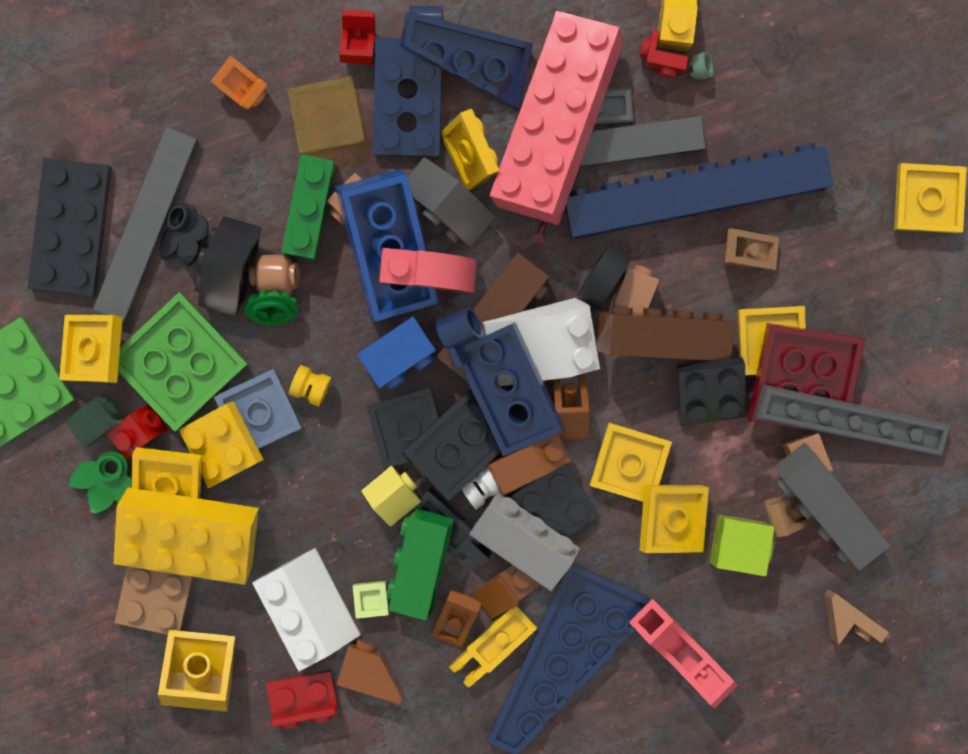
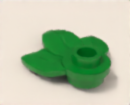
[69,451,132,514]

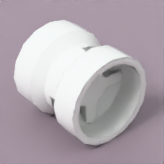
[462,466,500,510]

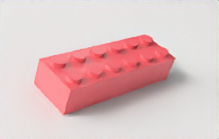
[489,11,624,226]

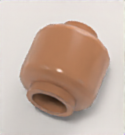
[249,255,300,296]

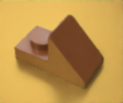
[473,564,541,619]
[431,589,482,648]

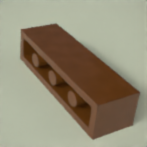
[437,252,549,382]
[596,306,735,361]

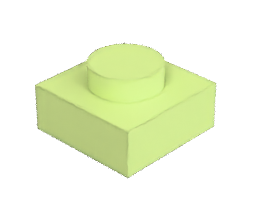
[353,581,389,618]

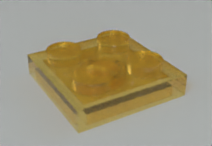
[287,76,365,154]

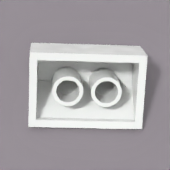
[253,548,361,671]

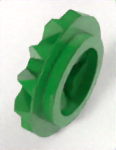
[245,289,298,326]

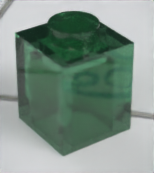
[64,397,122,447]

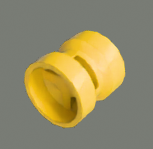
[288,365,332,407]

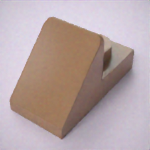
[724,229,779,270]
[765,493,817,537]
[824,589,889,645]

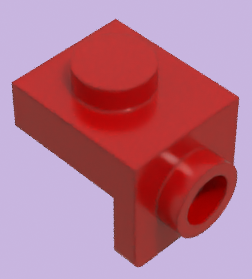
[339,10,376,65]
[639,30,688,79]
[107,404,167,460]

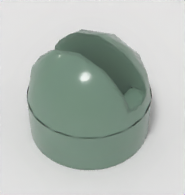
[687,51,714,80]

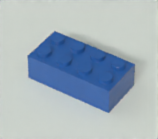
[335,169,438,322]

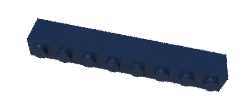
[565,143,834,240]

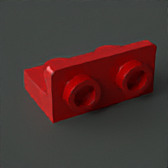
[266,669,339,730]

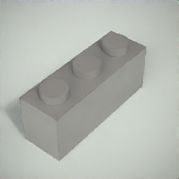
[469,492,580,591]

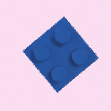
[357,317,437,390]

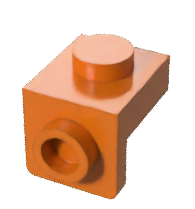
[210,56,267,110]

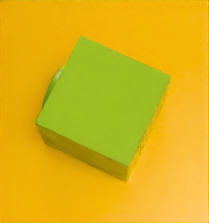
[709,514,775,576]

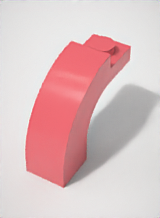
[379,248,477,295]
[629,599,738,709]

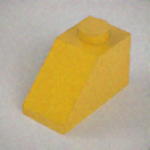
[656,0,697,52]

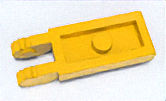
[449,606,537,688]

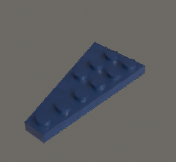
[487,563,660,754]

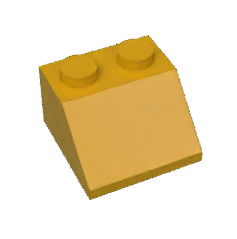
[158,630,236,712]

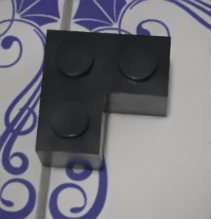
[195,216,262,317]

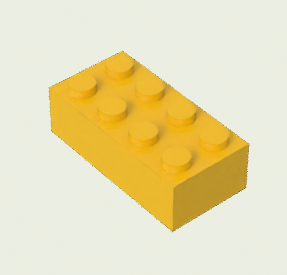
[113,487,259,585]

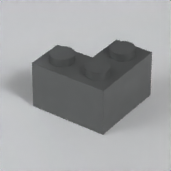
[408,157,496,247]

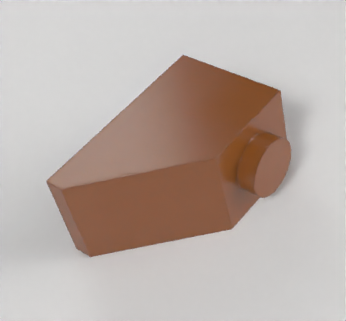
[552,373,589,440]
[487,434,571,495]
[336,639,403,705]

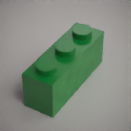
[281,154,338,262]
[386,509,454,621]

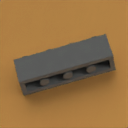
[773,443,891,571]

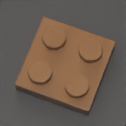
[114,566,194,635]

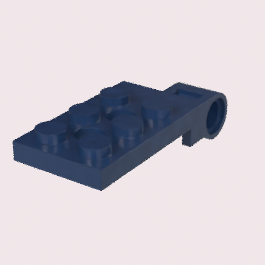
[374,5,443,156]
[436,307,565,456]

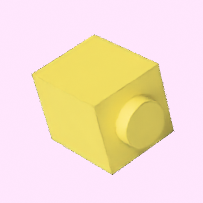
[361,465,421,527]

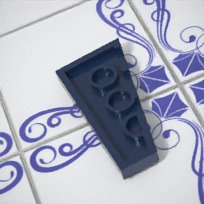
[400,12,533,109]

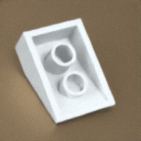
[482,298,600,386]

